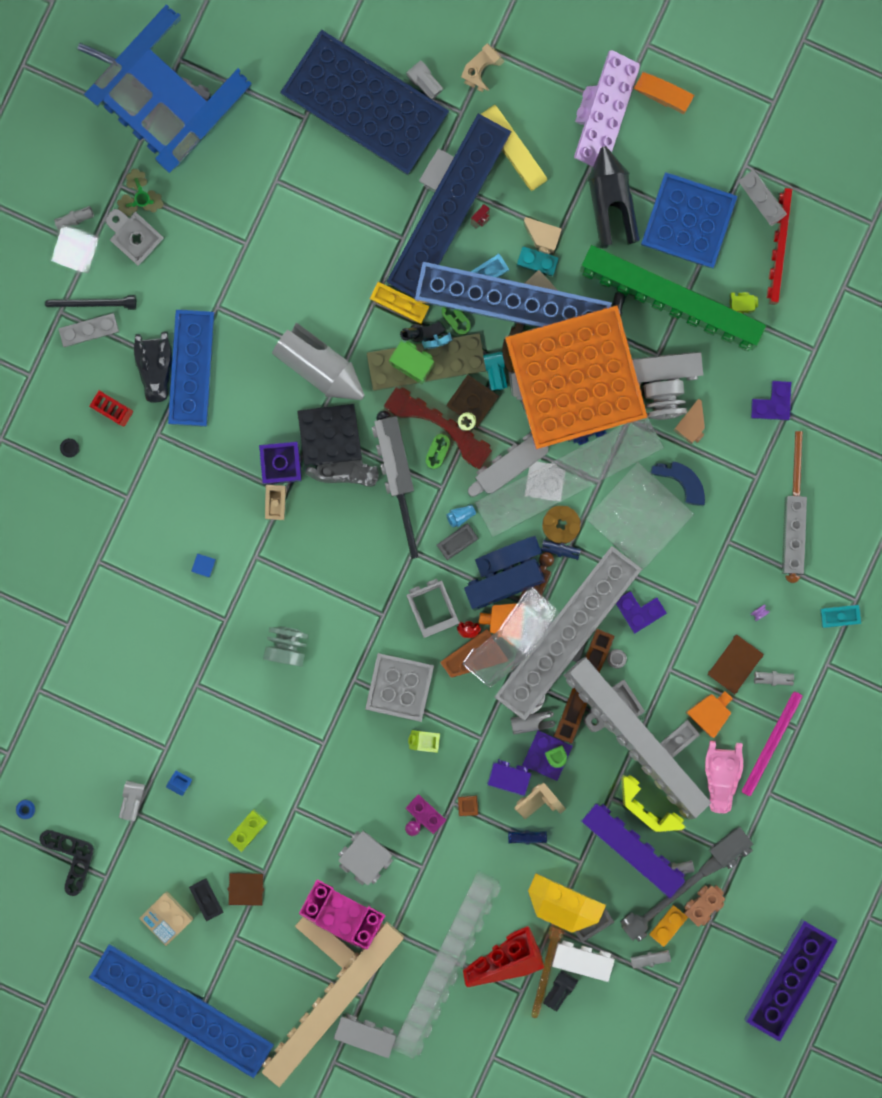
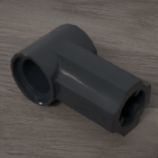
[543,970,578,1012]

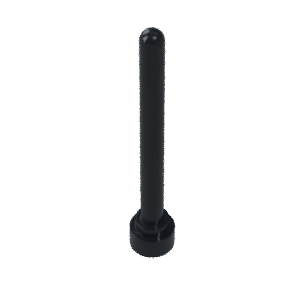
[45,295,137,310]

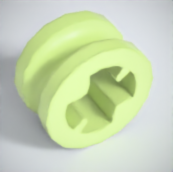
[458,412,476,430]

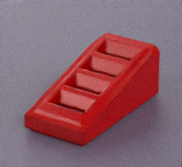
[89,390,133,427]

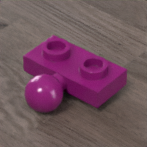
[405,794,446,836]

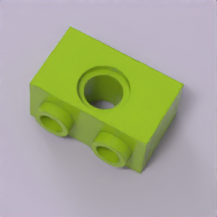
[227,809,268,852]

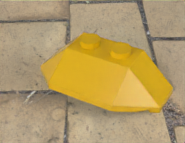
[528,873,606,933]

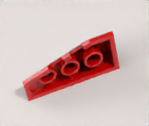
[463,926,544,988]

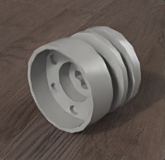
[643,380,687,420]

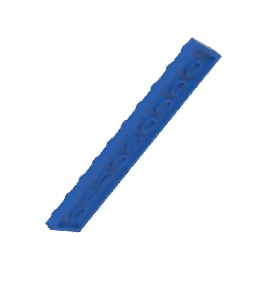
[89,944,274,1078]

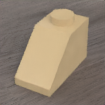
[524,217,561,254]

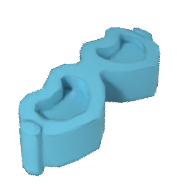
[422,332,452,349]

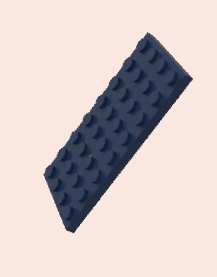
[280,29,449,175]

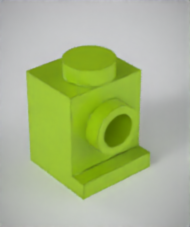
[729,292,758,314]

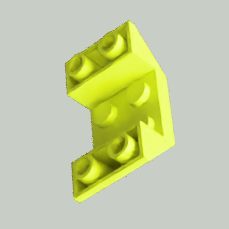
[621,775,685,832]

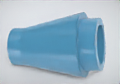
[446,504,476,528]

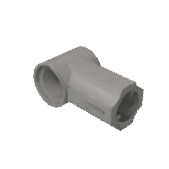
[406,60,443,100]
[119,781,146,821]

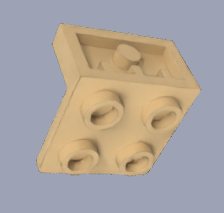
[515,783,566,819]

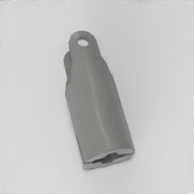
[510,711,555,735]

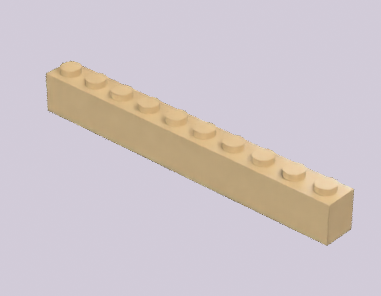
[262,921,404,1087]

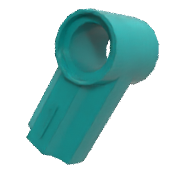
[483,351,507,391]

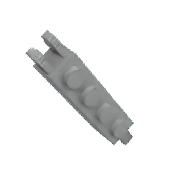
[468,432,549,497]

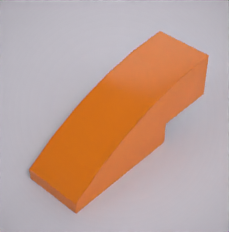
[634,72,694,115]

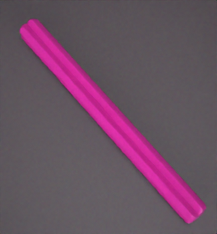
[742,692,803,796]

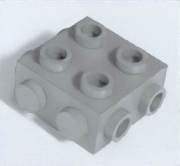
[338,830,393,885]

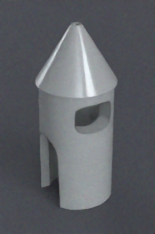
[272,322,365,400]

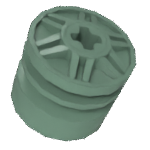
[263,626,308,667]

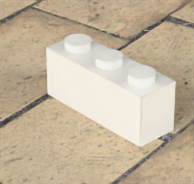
[552,940,615,982]

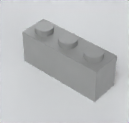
[334,1013,397,1058]

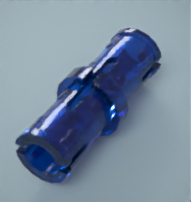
[508,830,547,845]

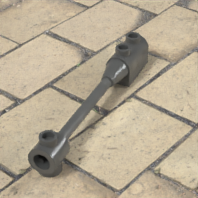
[620,826,754,942]

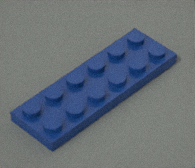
[168,310,214,427]

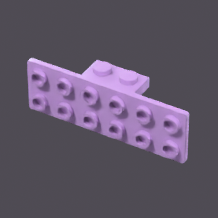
[574,50,640,167]

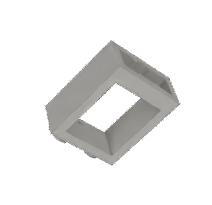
[406,579,459,638]

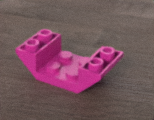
[299,879,385,950]

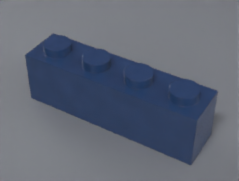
[464,558,546,611]

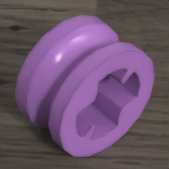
[750,604,770,622]

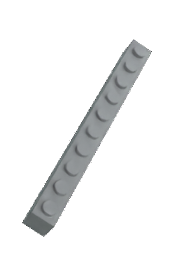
[509,351,703,400]
[564,658,711,819]

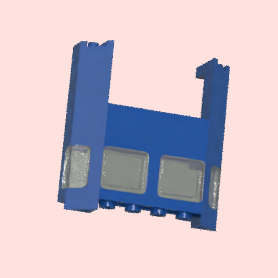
[84,4,252,173]

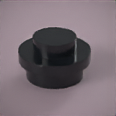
[60,438,79,458]

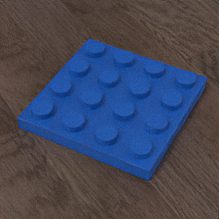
[641,172,738,269]

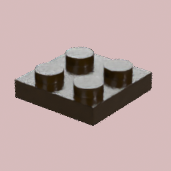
[446,375,499,428]

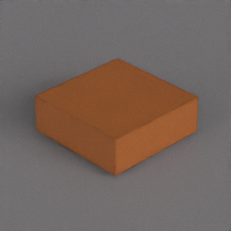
[458,796,478,816]

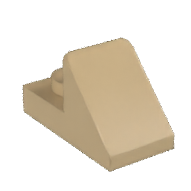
[265,485,287,520]

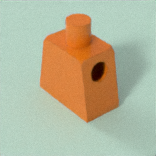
[479,603,523,640]
[685,691,733,738]

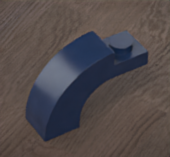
[650,461,705,506]
[475,536,542,577]

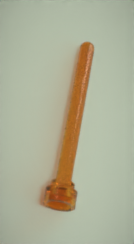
[531,926,565,1018]

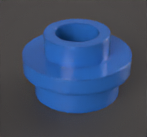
[16,800,35,819]

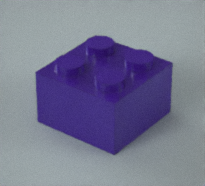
[259,442,302,485]
[487,759,531,796]

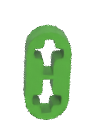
[442,307,471,335]
[425,434,450,469]

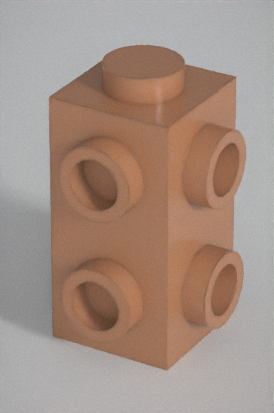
[683,885,725,927]

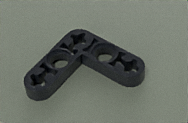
[39,830,95,896]

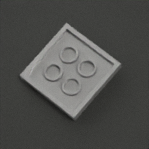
[365,653,434,722]

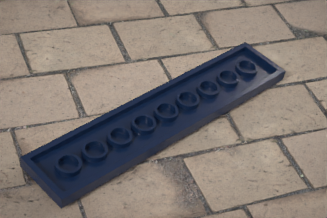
[386,113,512,298]

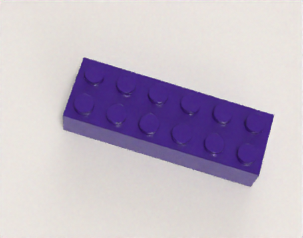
[581,804,685,899]
[744,919,838,1042]

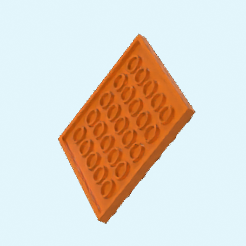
[505,305,647,449]

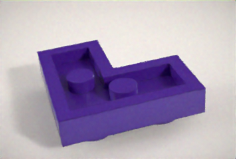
[751,381,791,421]
[616,591,667,634]

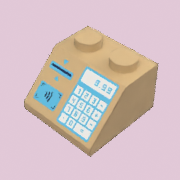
[139,891,194,946]

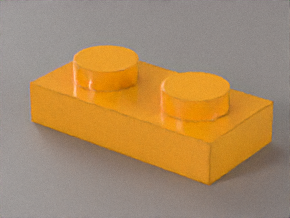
[649,905,688,947]

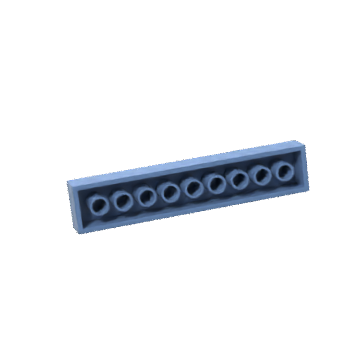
[415,262,612,328]

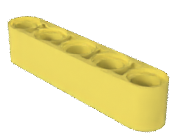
[481,104,548,191]

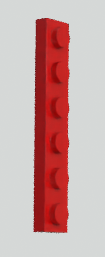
[766,188,793,305]

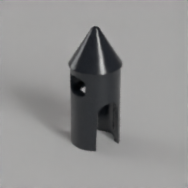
[587,146,640,249]

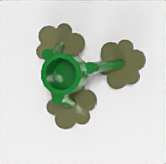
[117,168,163,216]

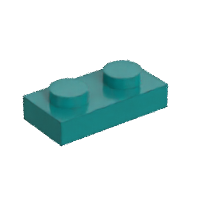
[517,246,559,277]
[820,605,861,628]

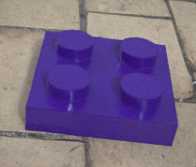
[522,730,573,781]

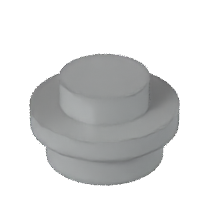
[607,649,627,669]

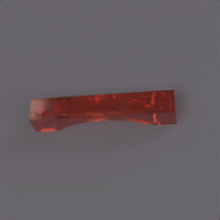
[383,387,492,470]

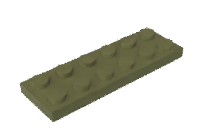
[367,333,486,391]

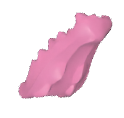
[705,740,743,814]

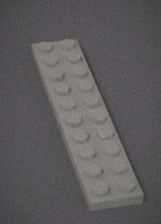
[494,546,642,721]

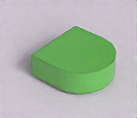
[545,745,567,768]

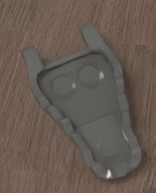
[305,460,379,487]

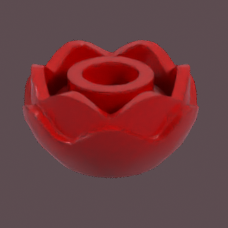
[457,621,481,638]

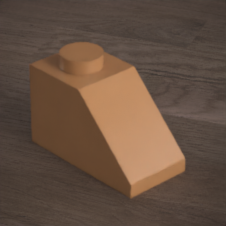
[673,399,705,444]

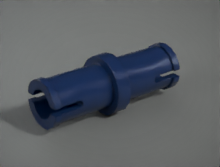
[541,539,581,560]

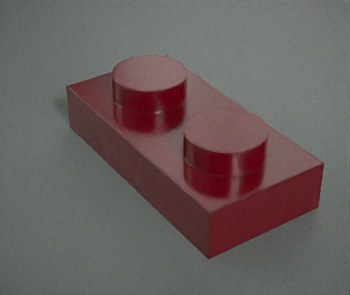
[471,204,490,229]

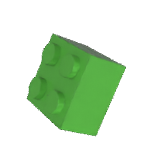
[389,341,434,385]

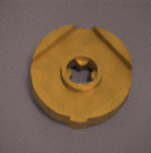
[542,506,581,544]

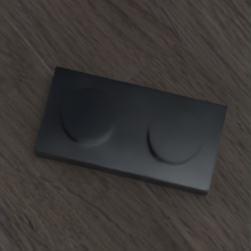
[189,878,224,922]

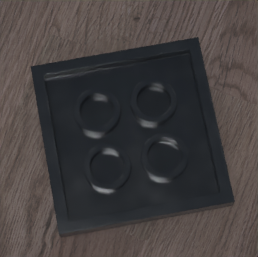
[297,404,362,467]

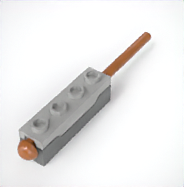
[782,431,807,583]

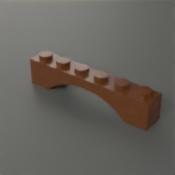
[553,629,615,744]

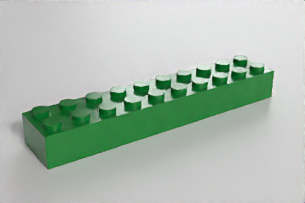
[580,245,766,351]

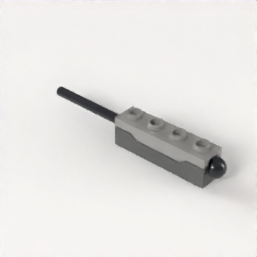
[372,410,419,559]

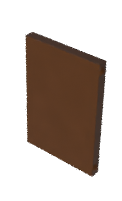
[707,634,764,695]

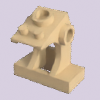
[461,43,505,92]

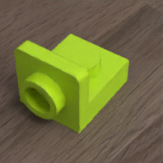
[408,730,440,753]

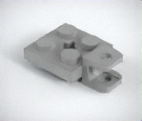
[105,209,164,266]
[583,680,645,733]

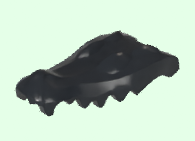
[134,331,172,403]

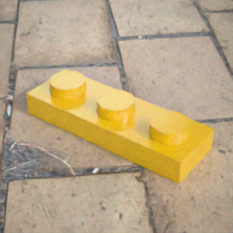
[370,282,429,324]

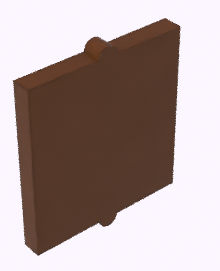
[227,873,265,906]

